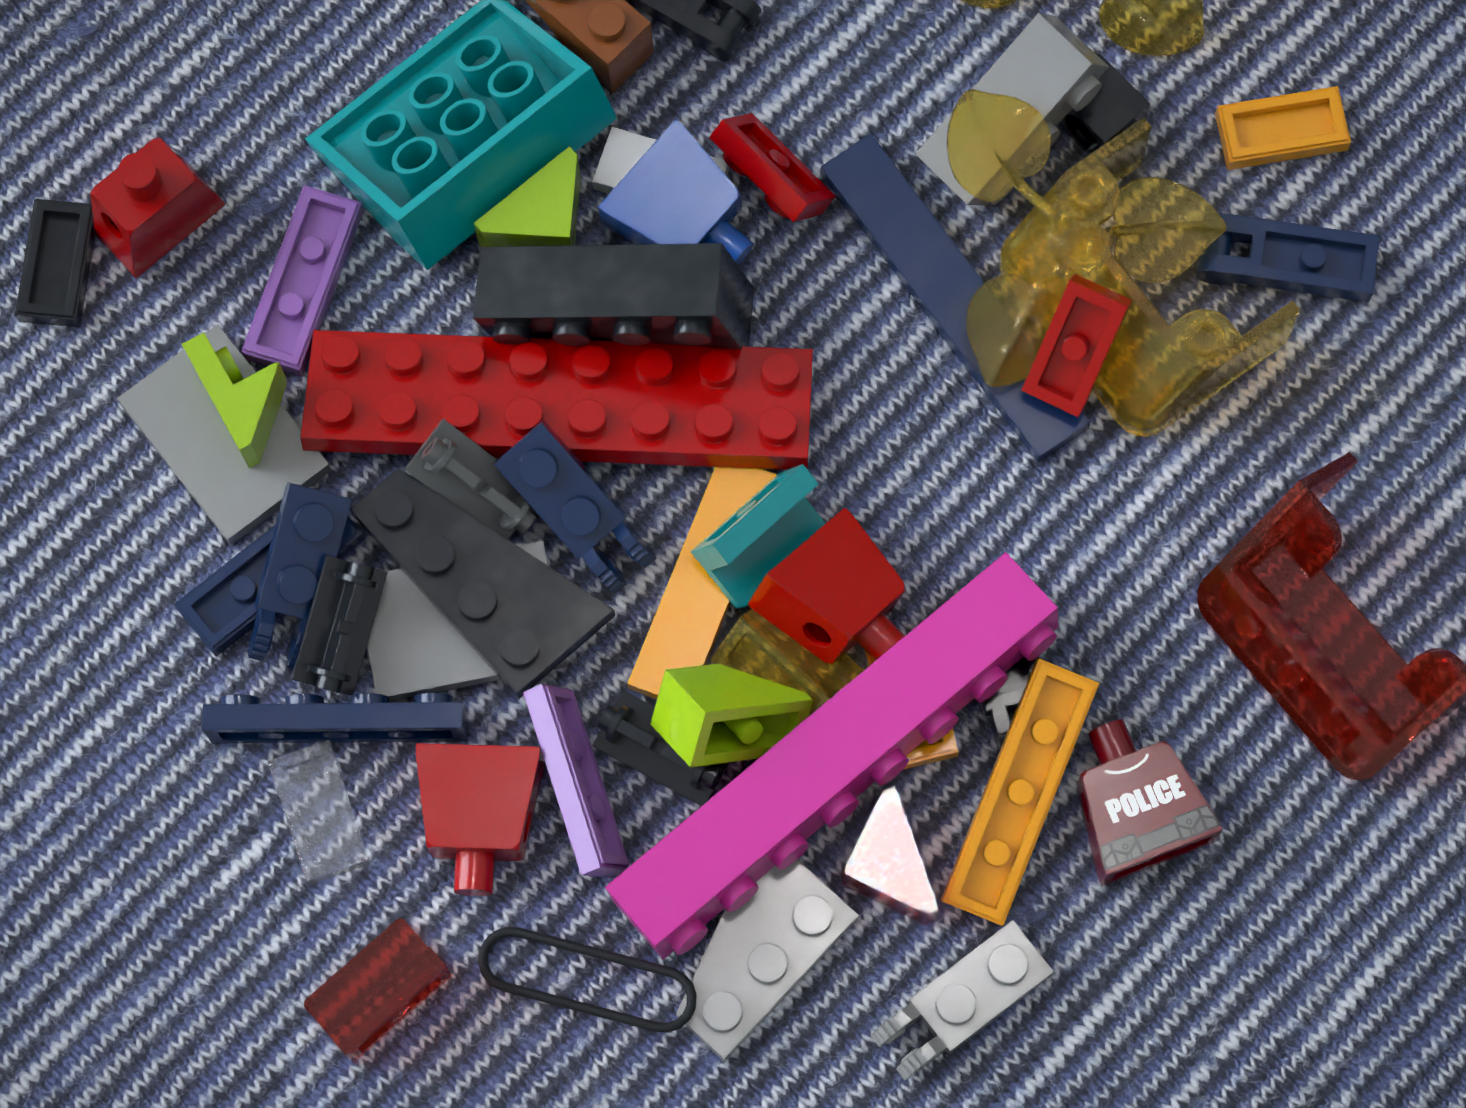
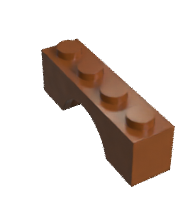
[524,0,654,94]

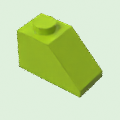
[650,664,813,767]

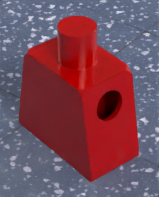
[90,137,225,279]
[747,508,906,664]
[415,743,544,896]

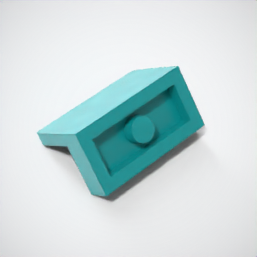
[691,464,826,608]

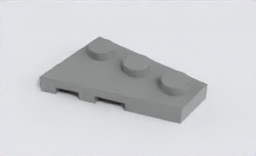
[676,860,859,1062]

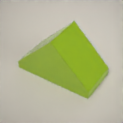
[474,146,581,247]

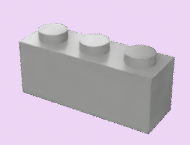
[916,13,1109,206]

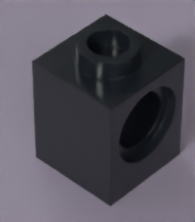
[1058,53,1150,166]

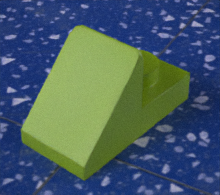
[182,332,287,468]

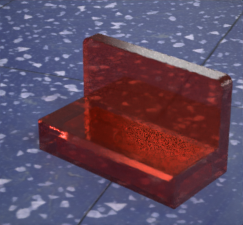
[304,919,453,1063]

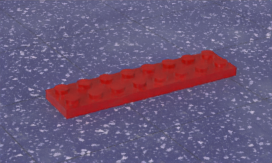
[300,330,813,470]

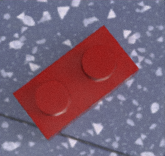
[709,113,836,222]
[1021,274,1133,417]

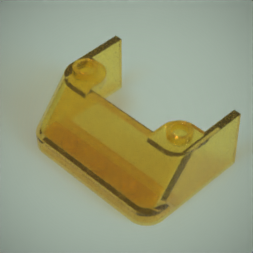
[999,118,1300,437]

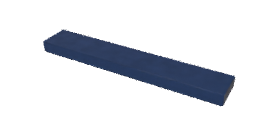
[820,134,1090,463]

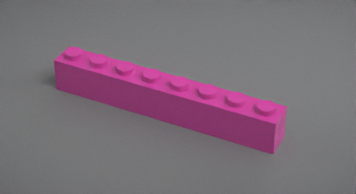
[605,552,1059,960]

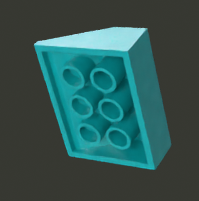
[305,0,617,270]

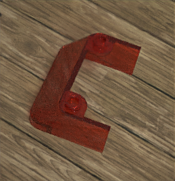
[1197,452,1466,780]

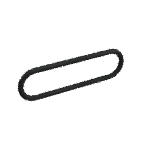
[478,927,697,1033]

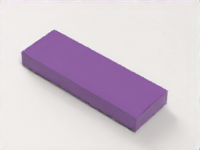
[241,185,364,377]
[523,684,629,878]

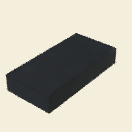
[15,199,96,328]

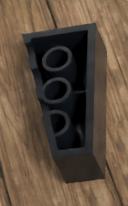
[473,243,754,350]

